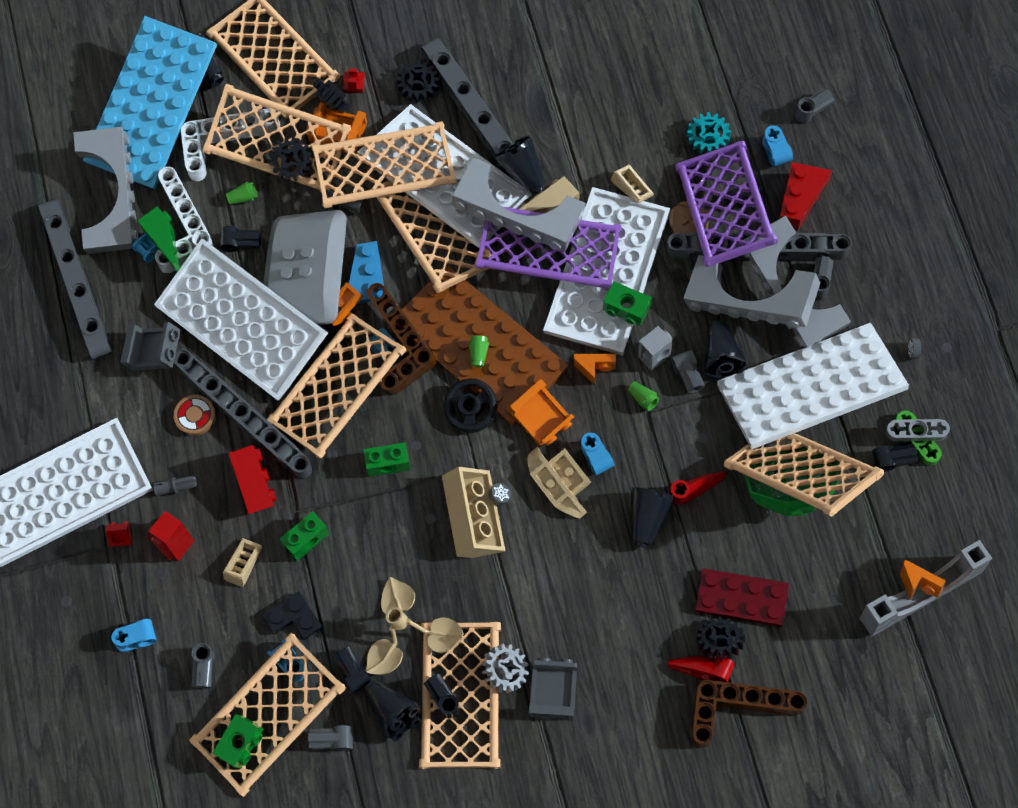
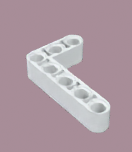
[181,108,280,181]
[155,167,214,273]

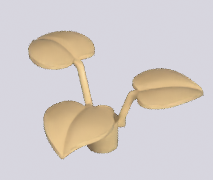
[366,577,464,675]

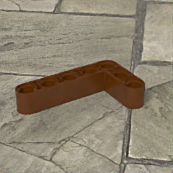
[368,283,436,395]
[692,680,807,748]

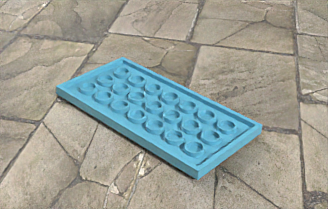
[83,16,217,190]

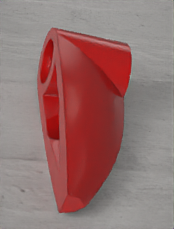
[670,471,726,505]
[668,656,735,682]

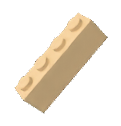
[442,467,505,558]

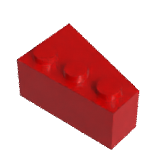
[780,162,832,231]
[229,445,277,514]
[146,511,194,561]

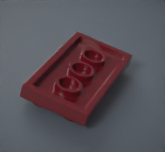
[695,568,789,627]

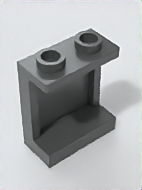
[120,322,180,371]
[529,657,577,720]

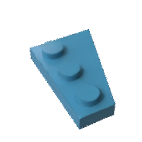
[349,241,384,304]

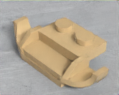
[528,447,592,519]

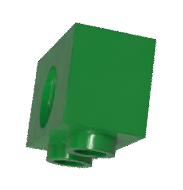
[603,281,652,326]
[364,442,411,477]
[280,511,330,561]
[213,714,264,768]

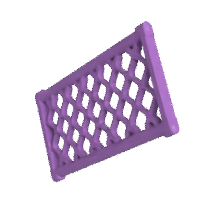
[675,141,778,267]
[475,207,622,291]

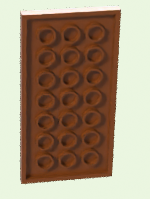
[398,265,569,427]

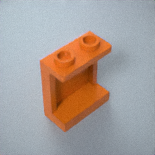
[306,101,367,154]
[507,379,574,447]

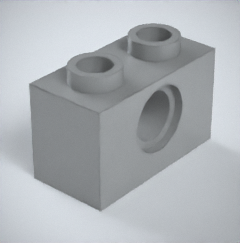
[638,326,672,371]

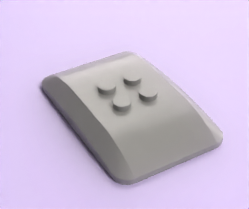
[264,210,347,325]

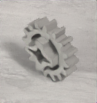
[482,644,529,693]

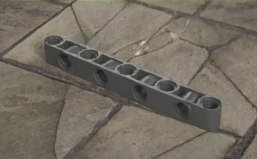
[420,37,514,179]
[38,198,112,359]
[667,233,852,260]
[174,349,312,479]

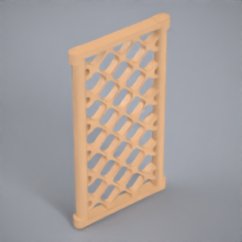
[206,0,341,119]
[203,84,351,193]
[311,121,457,208]
[370,180,501,293]
[267,313,407,459]
[724,433,884,517]
[419,622,501,769]
[189,633,346,797]

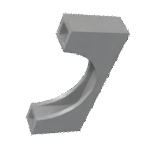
[73,127,138,254]
[452,157,586,252]
[741,216,851,348]
[683,255,820,328]
[860,540,992,637]

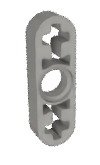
[886,419,950,441]

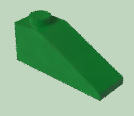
[138,207,180,272]

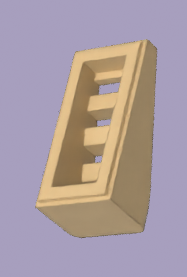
[611,165,654,204]
[223,538,262,587]

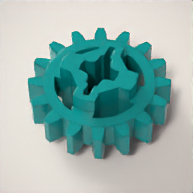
[687,112,731,154]

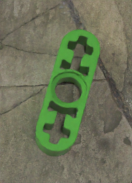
[896,411,942,466]

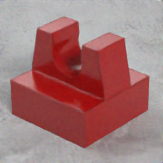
[343,68,365,93]
[106,521,132,547]

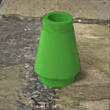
[226,182,258,205]
[469,336,489,367]
[628,381,659,411]

